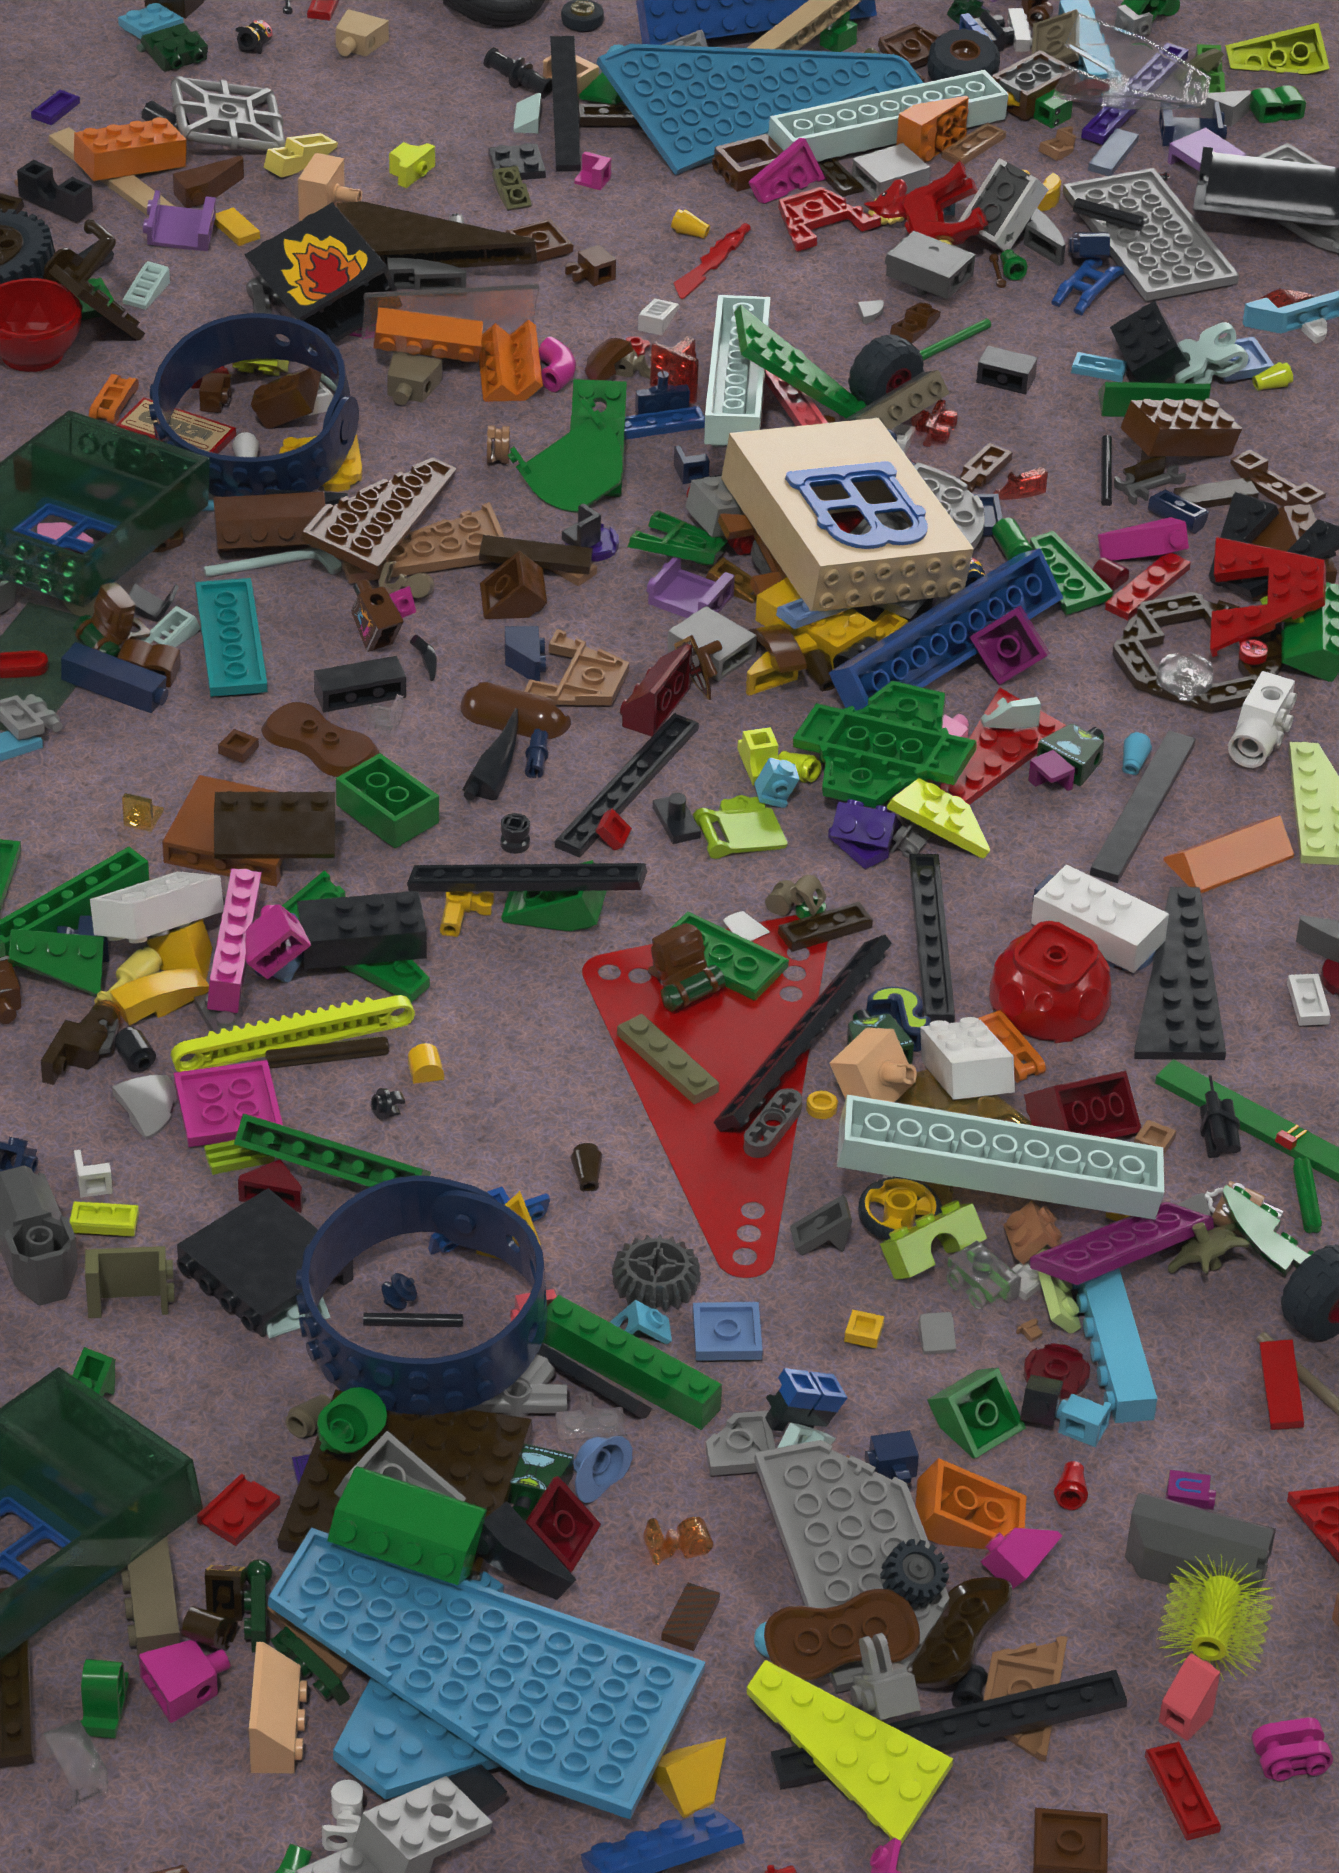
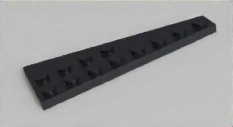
[1134,887,1226,1060]

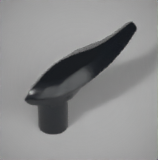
[410,635,437,681]

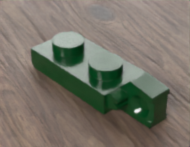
[270,1626,350,1706]

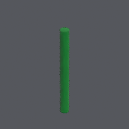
[919,318,991,361]

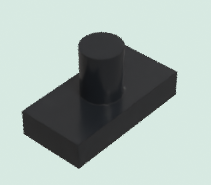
[652,793,701,844]

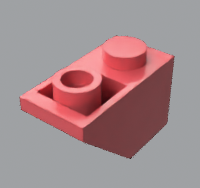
[1159,1653,1220,1741]

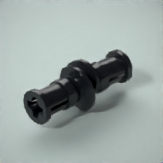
[483,47,552,99]

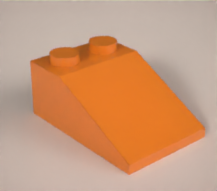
[915,1458,1027,1549]

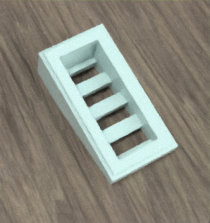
[123,261,170,310]
[141,606,201,647]

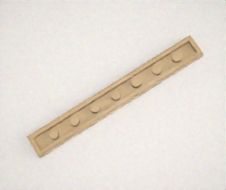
[49,127,176,217]

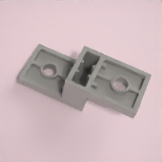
[296,1776,493,1873]

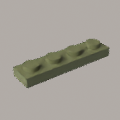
[617,1013,719,1105]

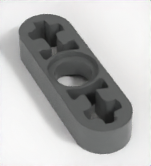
[743,1088,802,1158]

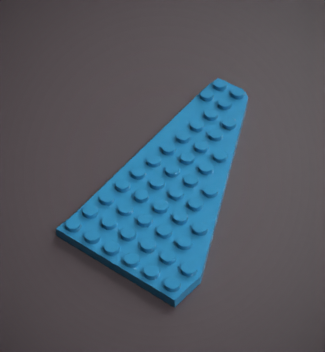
[596,44,923,176]

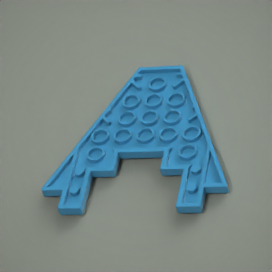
[333,1571,504,1800]

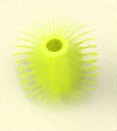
[1157,1554,1275,1681]

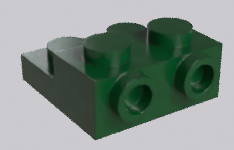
[141,23,208,72]

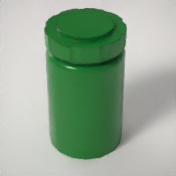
[992,518,1033,561]

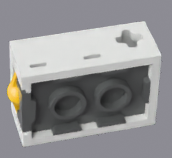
[958,158,1049,251]

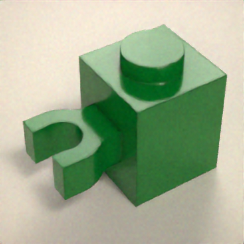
[820,11,858,52]

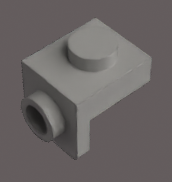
[1115,5,1153,39]

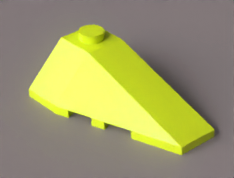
[1225,23,1330,75]

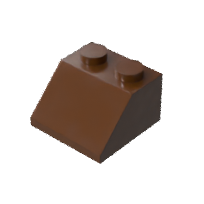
[480,550,547,620]

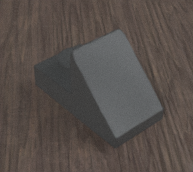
[790,1195,852,1255]

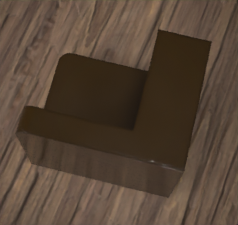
[1123,450,1166,483]

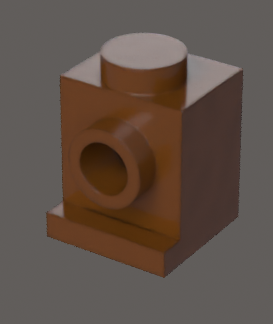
[199,373,232,413]

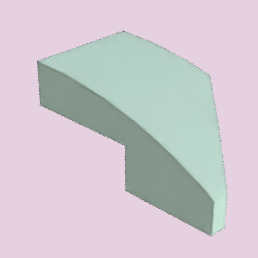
[778,1422,836,1448]

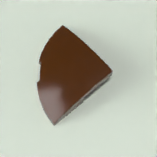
[585,338,633,380]

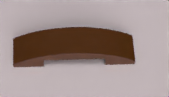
[1230,450,1326,506]
[748,624,807,673]

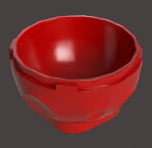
[989,920,1112,1043]

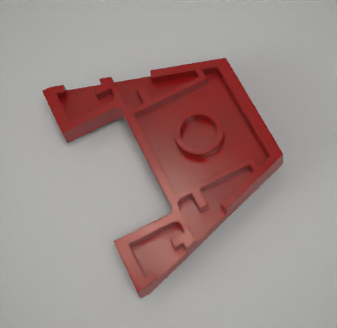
[778,187,881,252]

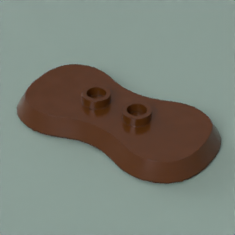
[261,702,379,777]
[764,1589,920,1680]

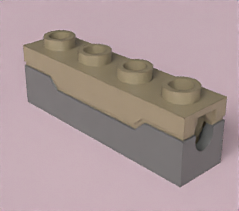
[843,370,950,430]

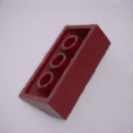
[1024,1070,1142,1139]

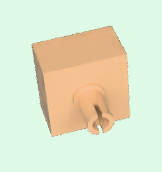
[298,153,362,221]
[829,1028,917,1102]

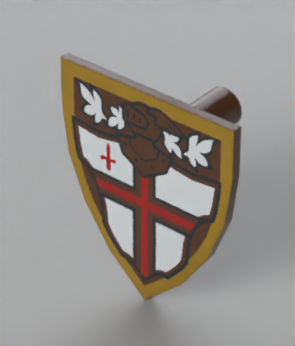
[674,635,722,700]

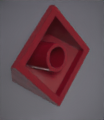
[526,1476,601,1573]

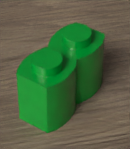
[1249,85,1306,123]

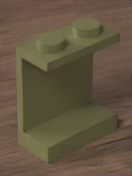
[85,1246,175,1318]

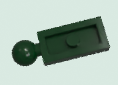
[244,1559,273,1653]

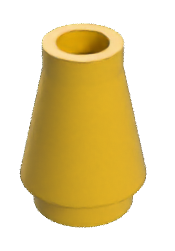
[671,209,710,239]

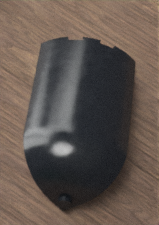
[1193,147,1339,227]

